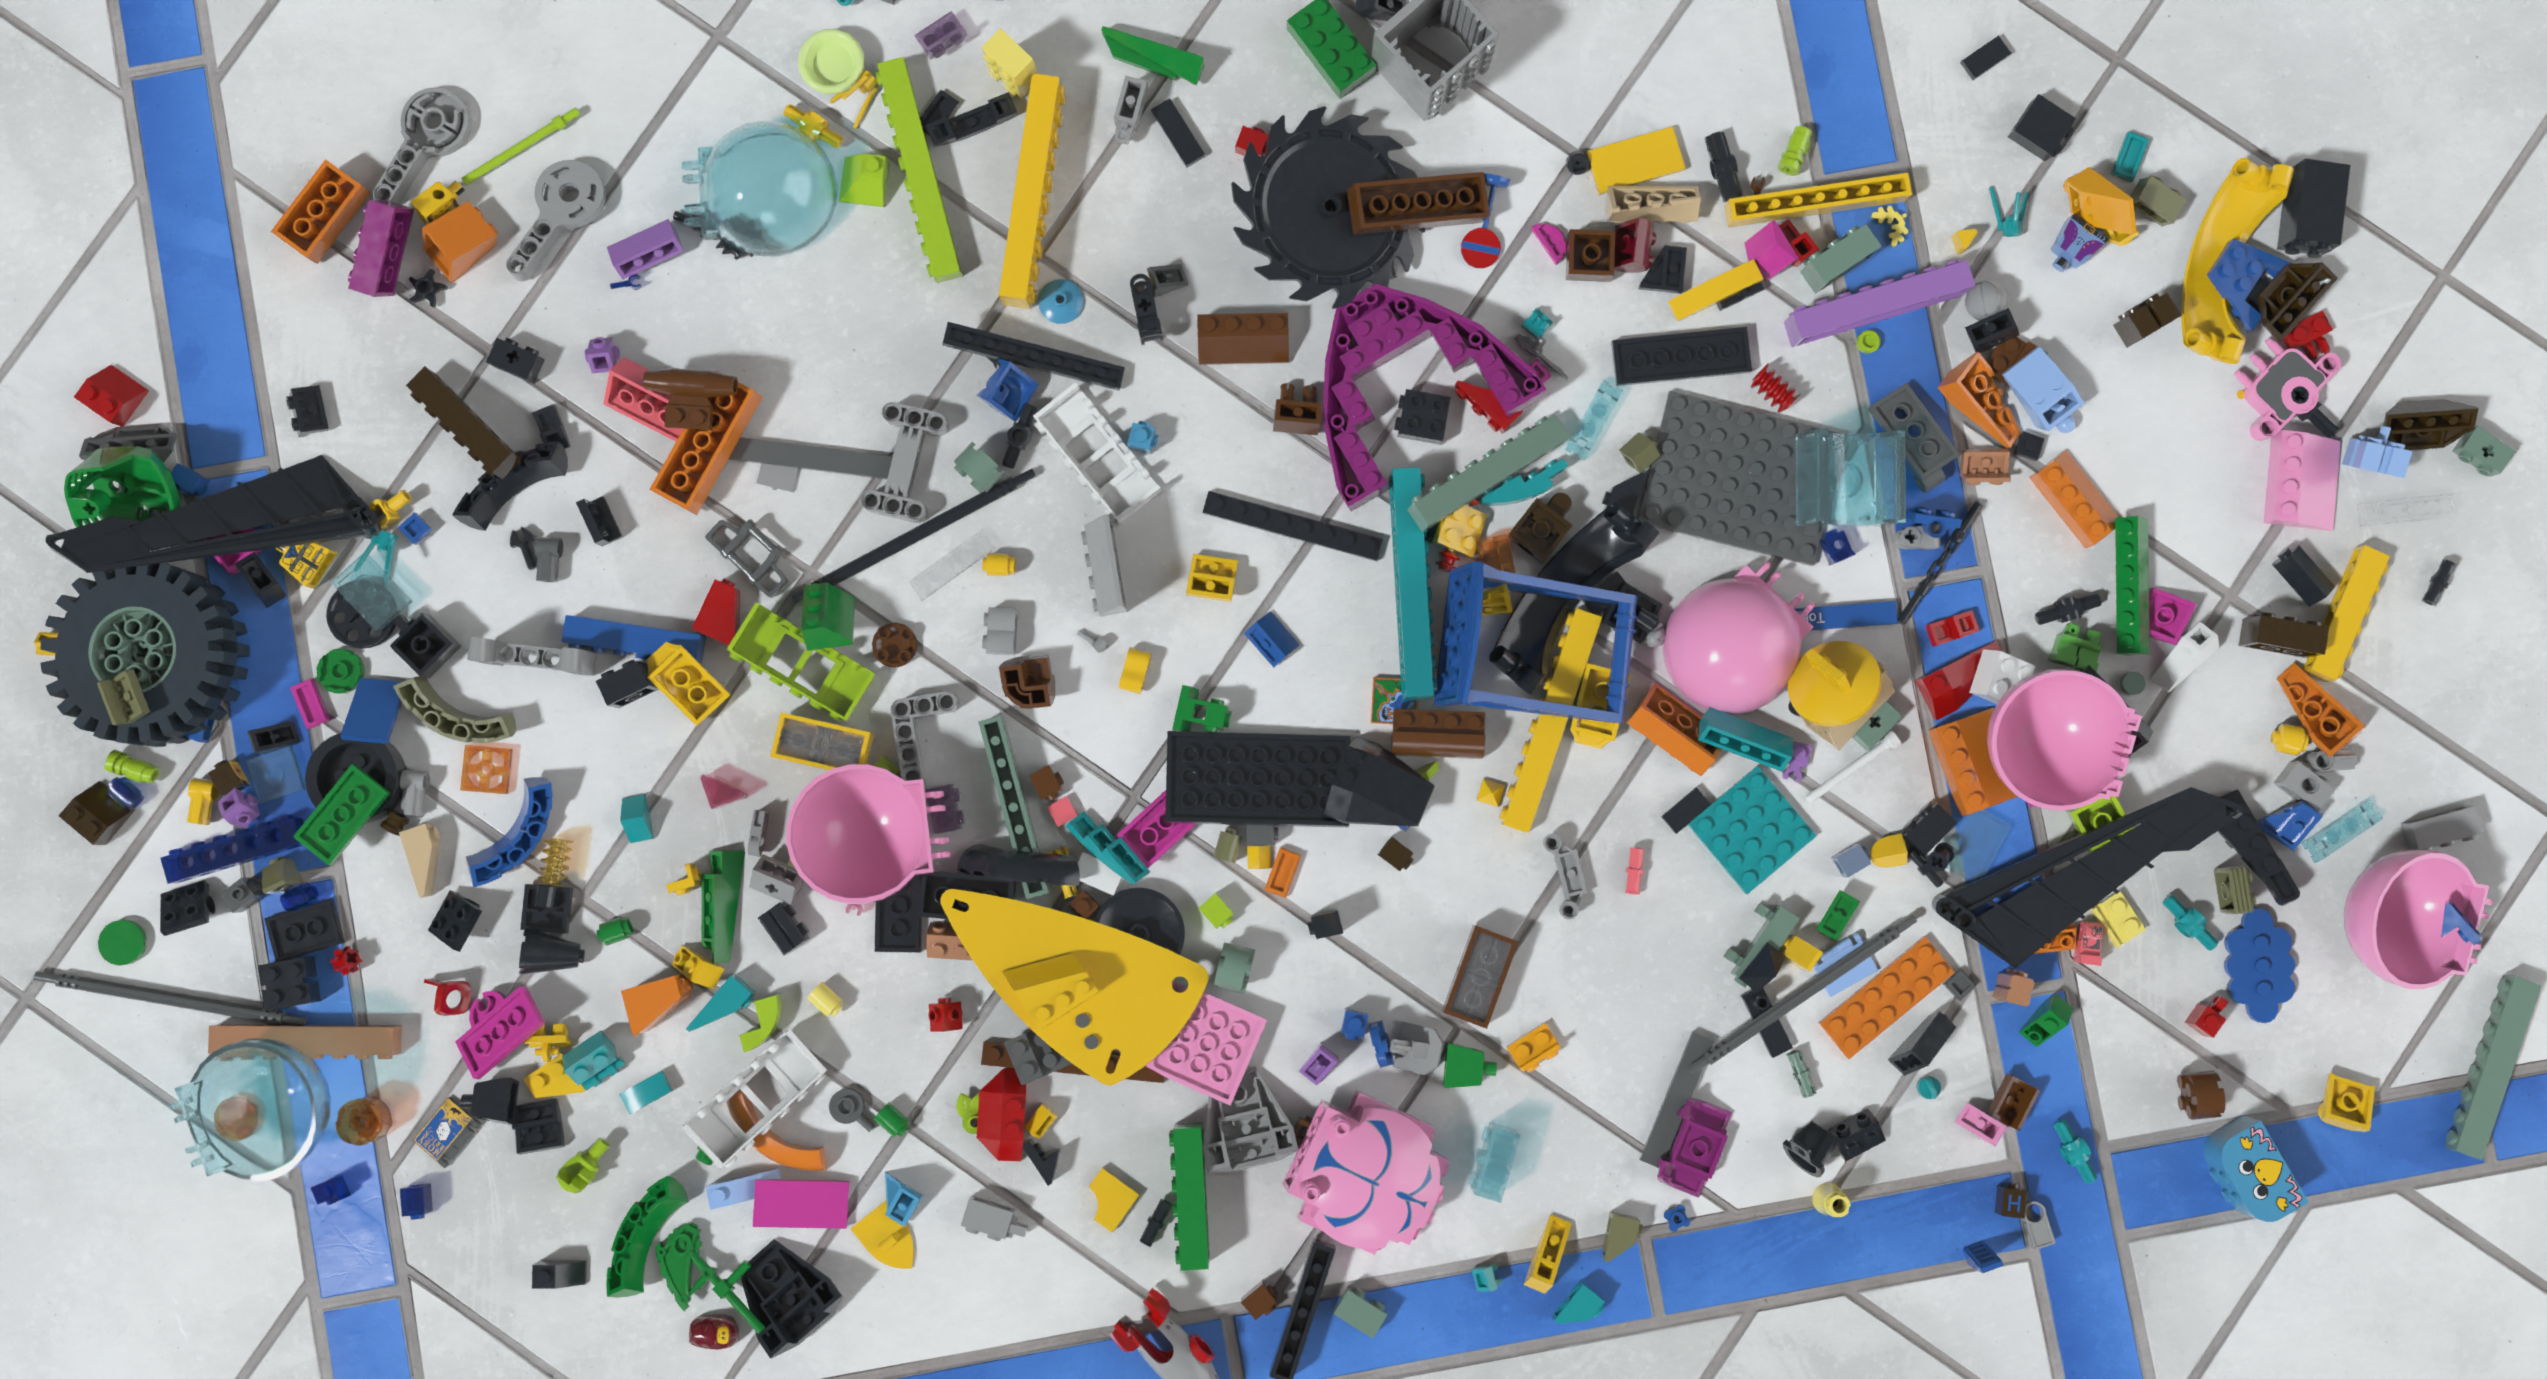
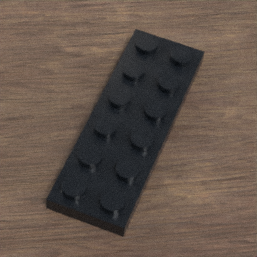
[1611,327,1752,386]

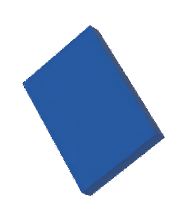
[340,678,402,744]

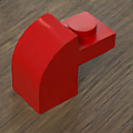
[1779,219,1819,267]

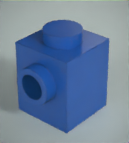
[1341,1009,1368,1041]

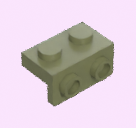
[97,669,150,725]

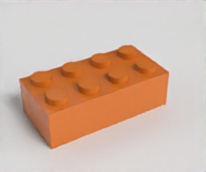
[271,159,372,264]

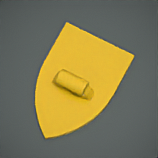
[851,1200,914,1269]

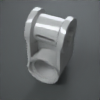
[1894,524,1941,550]

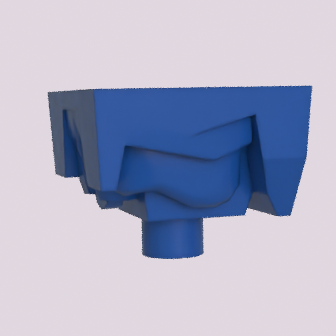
[977,359,1039,422]

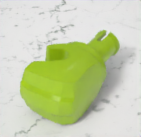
[556,1137,610,1194]

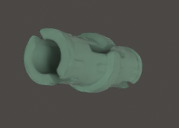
[1786,1049,1817,1098]

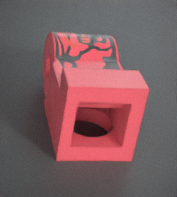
[2073,921,2103,966]

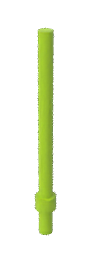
[461,107,581,186]

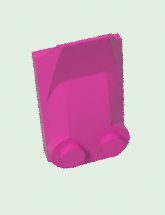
[1117,790,1196,868]

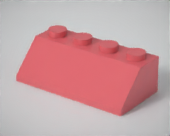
[603,357,683,441]

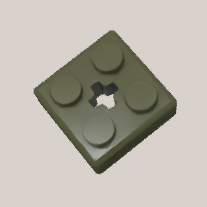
[2214,866,2256,914]

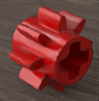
[330,946,363,976]

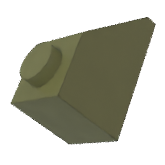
[262,856,304,894]
[1601,1212,1643,1262]

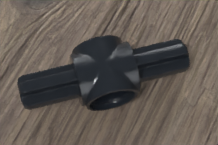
[1002,403,1037,469]
[2035,593,2102,625]

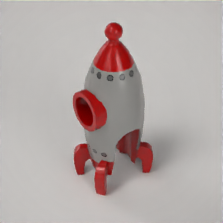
[1110,1288,1219,1379]

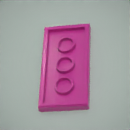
[752,1179,849,1229]

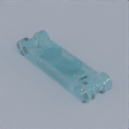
[1564,379,1623,460]
[2301,799,2383,863]

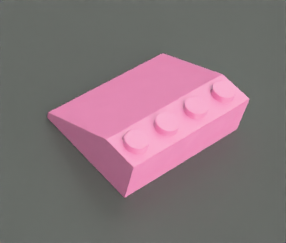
[2264,430,2341,531]

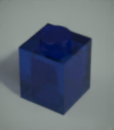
[400,1183,433,1220]

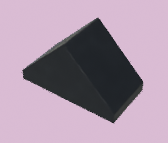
[248,721,300,755]

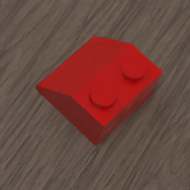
[74,365,149,427]

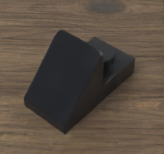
[1022,1140,1060,1186]

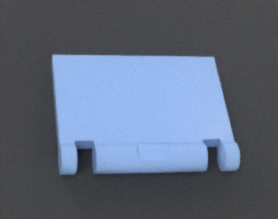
[1814,932,1878,997]

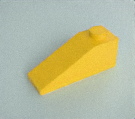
[1524,1214,1572,1294]

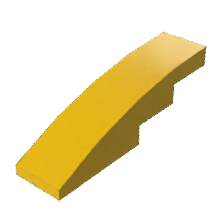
[1668,259,1763,322]

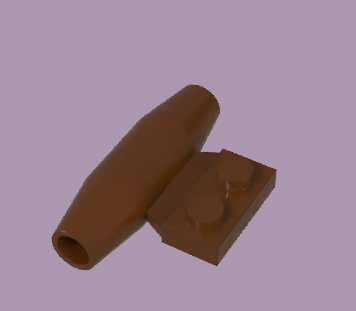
[643,368,738,431]

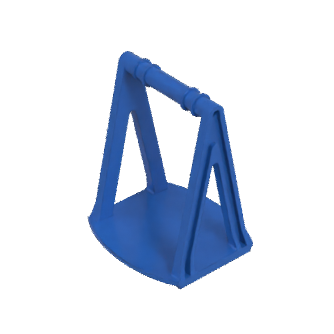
[1433,561,1638,724]

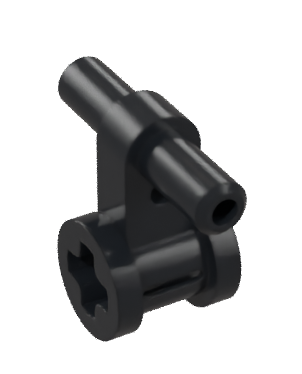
[1908,843,1955,888]

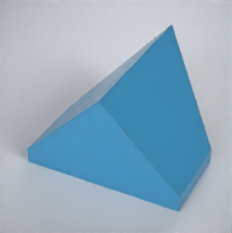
[885,1172,924,1227]

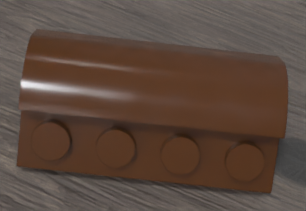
[1391,709,1485,759]

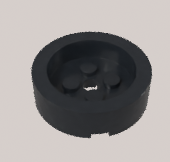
[305,733,406,823]

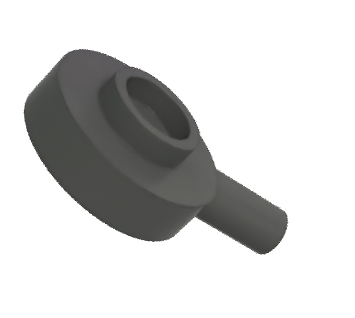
[829,1088,876,1132]

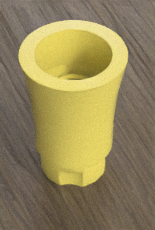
[1812,1183,1851,1217]

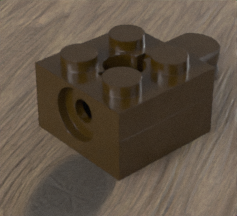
[1507,492,1573,564]

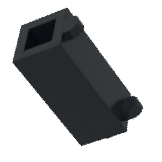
[2272,545,2335,607]

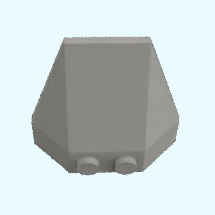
[1203,1067,1299,1173]

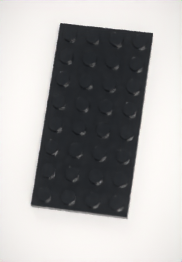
[1165,731,1350,828]

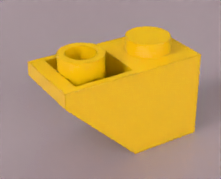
[671,945,724,989]

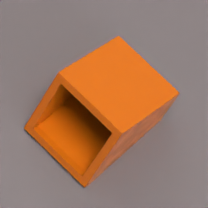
[422,201,498,283]
[621,974,693,1036]

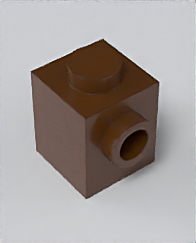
[1029,765,1064,802]
[1241,1280,1278,1320]

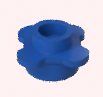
[1663,1205,1690,1232]

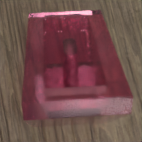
[700,774,748,809]

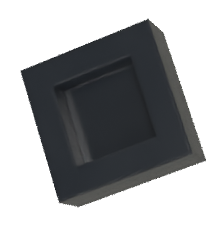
[2014,431,2045,461]

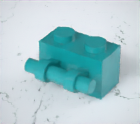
[562,1030,626,1091]

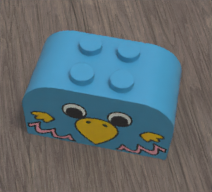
[2203,1115,2309,1222]

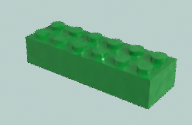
[1169,1122,1210,1271]

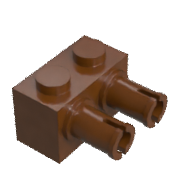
[1273,383,1322,435]

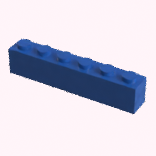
[561,615,706,663]

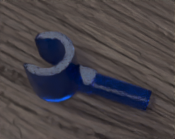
[610,274,642,290]

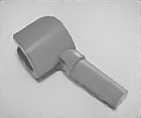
[1077,630,1108,653]

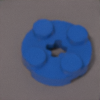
[1369,1020,1395,1068]

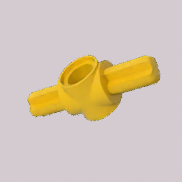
[783,104,844,149]

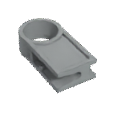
[747,810,770,857]
[2022,1200,2056,1250]

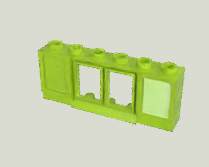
[726,602,876,722]

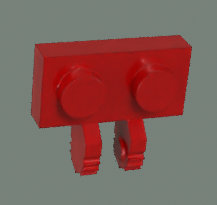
[2283,310,2333,361]

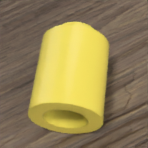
[807,982,843,1017]

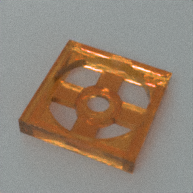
[460,745,513,794]

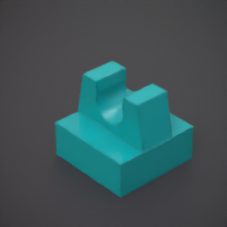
[1521,308,1553,339]
[1471,1264,1502,1292]

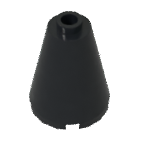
[519,928,585,974]

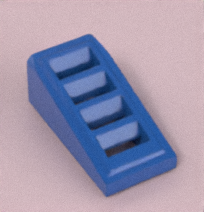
[1963,1241,2003,1273]

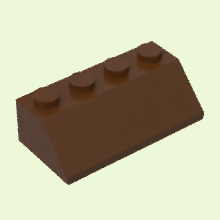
[1197,313,1289,365]

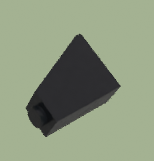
[1888,1011,1956,1076]

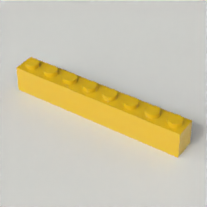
[1724,173,1912,228]

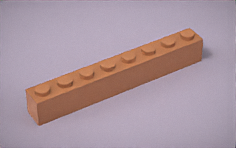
[208,1024,402,1059]

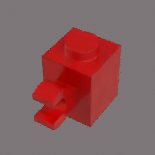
[2185,995,2228,1038]

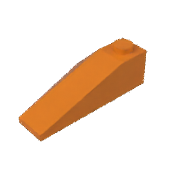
[1937,352,2021,448]
[2277,663,2365,758]

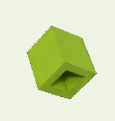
[1198,893,1234,929]

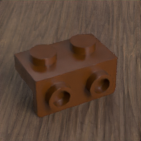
[1986,1073,2040,1131]

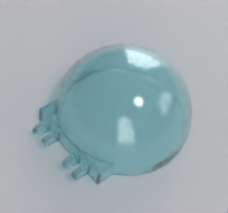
[682,120,838,257]
[169,1038,331,1180]

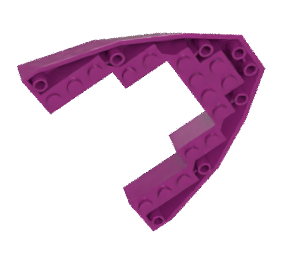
[1322,284,1547,511]

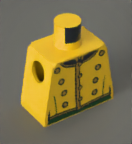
[410,180,465,225]

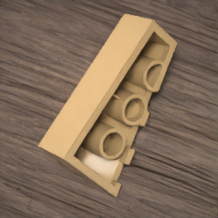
[1605,186,1701,223]

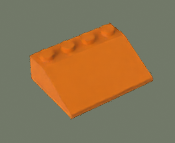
[1928,708,2018,816]

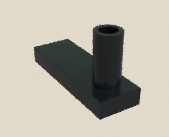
[1740,988,1793,1058]

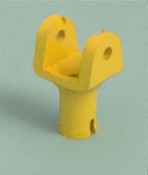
[368,489,412,529]

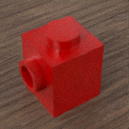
[1235,126,1268,157]

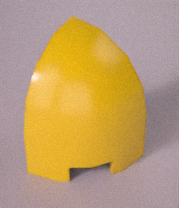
[1871,833,1908,868]

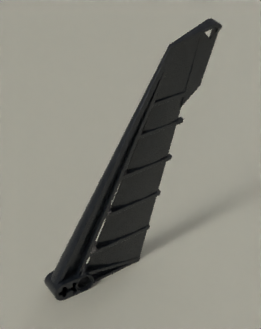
[45,455,381,573]
[1932,787,2243,968]

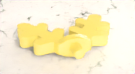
[1871,206,1908,247]

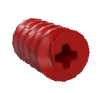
[1751,363,1801,413]

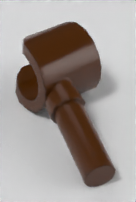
[1750,176,1766,195]

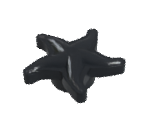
[409,269,448,308]

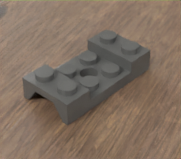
[1004,1014,1099,1085]

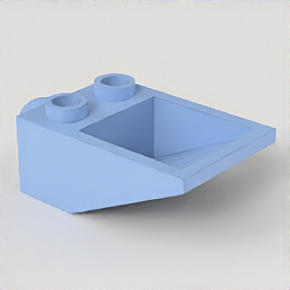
[2002,346,2085,433]

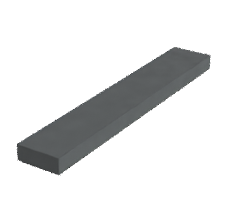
[1639,1032,1714,1168]

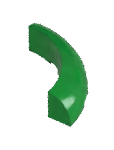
[606,1176,689,1298]

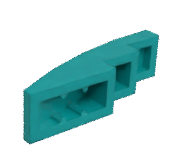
[1066,812,1150,885]

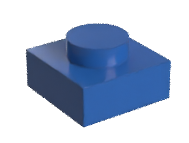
[398,512,433,545]

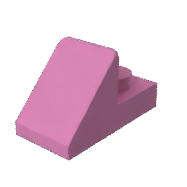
[1955,1102,2008,1146]

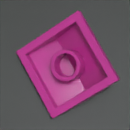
[1744,220,1798,280]
[2149,587,2197,645]

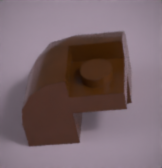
[999,655,1055,709]

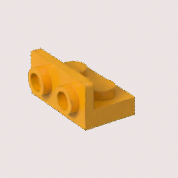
[1506,1022,1561,1073]

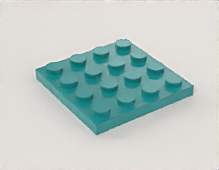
[1688,766,1816,895]

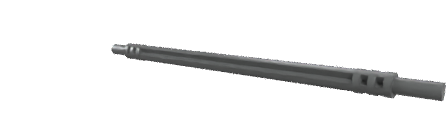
[1685,914,1917,1076]
[34,971,308,1026]

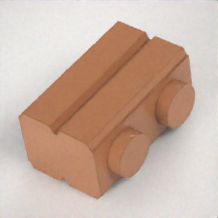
[1992,969,2034,1007]

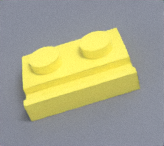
[2090,891,2146,948]

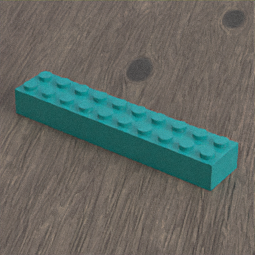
[1388,467,1437,701]

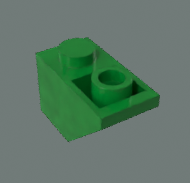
[2019,994,2074,1047]

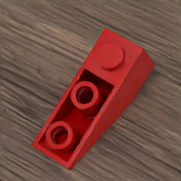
[1454,381,1523,434]

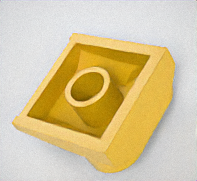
[2318,1073,2375,1132]

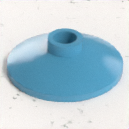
[1038,279,1084,324]

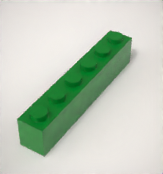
[2115,516,2150,656]

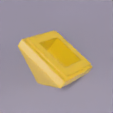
[1477,779,1505,807]

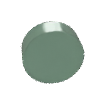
[2120,672,2146,695]

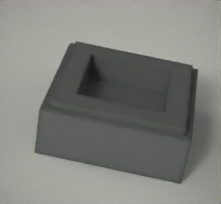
[1943,968,1977,1001]

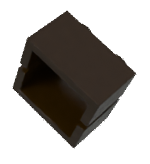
[2113,293,2182,348]

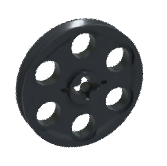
[326,580,398,649]

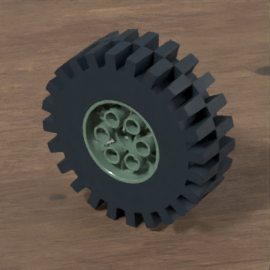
[40,563,250,747]

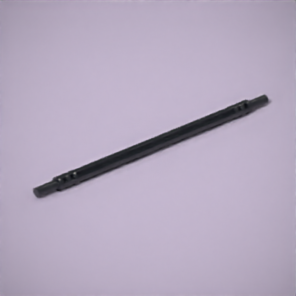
[791,468,1036,604]

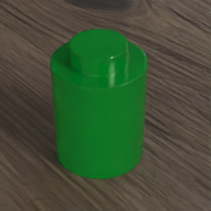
[873,1102,910,1138]

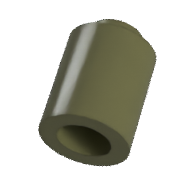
[1213,828,1242,863]

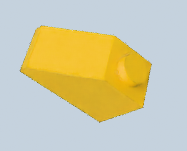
[1779,935,1823,972]

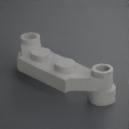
[1543,834,1588,919]

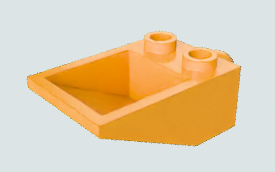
[2063,167,2137,235]

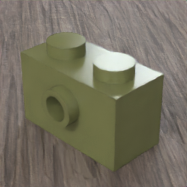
[2130,176,2187,226]

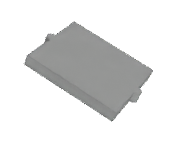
[757,463,799,492]

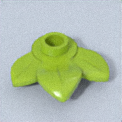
[956,1093,979,1134]

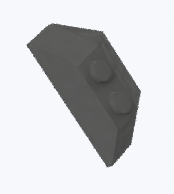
[79,424,177,463]

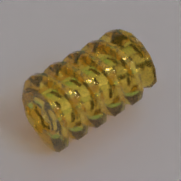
[537,838,574,886]

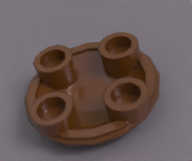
[872,623,917,668]

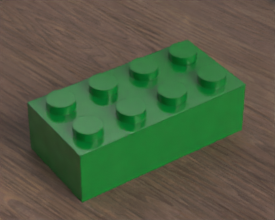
[1287,0,1377,99]

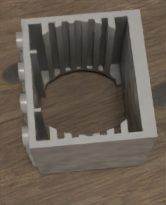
[1371,0,1499,121]

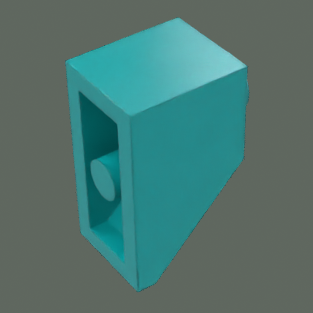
[1552,1280,1605,1324]

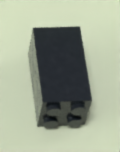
[2277,158,2351,258]

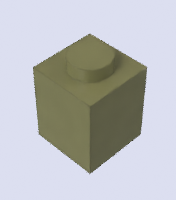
[1619,432,1660,473]

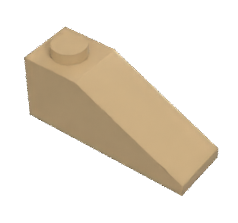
[399,824,440,898]

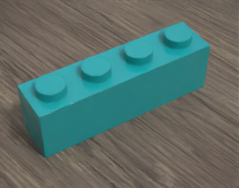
[1698,707,1793,772]

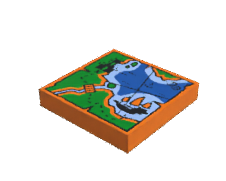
[1371,677,1418,724]

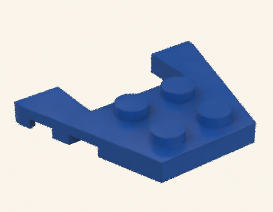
[2207,239,2293,333]

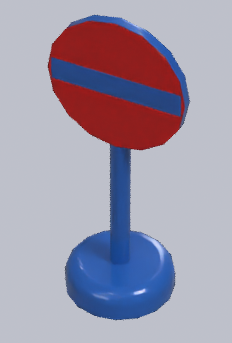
[1461,173,1511,268]

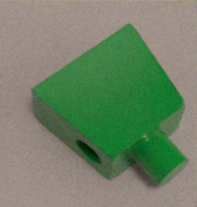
[1443,1042,1497,1088]

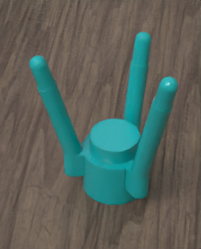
[1989,186,2029,237]
[353,531,398,589]

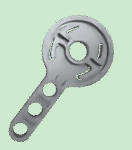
[373,87,471,204]
[506,160,606,281]

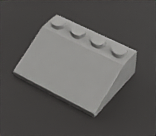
[1081,514,1127,617]

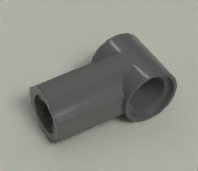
[535,537,563,583]

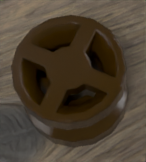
[380,809,410,836]

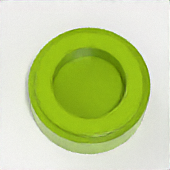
[1856,330,1880,354]

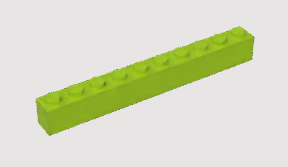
[875,57,963,283]

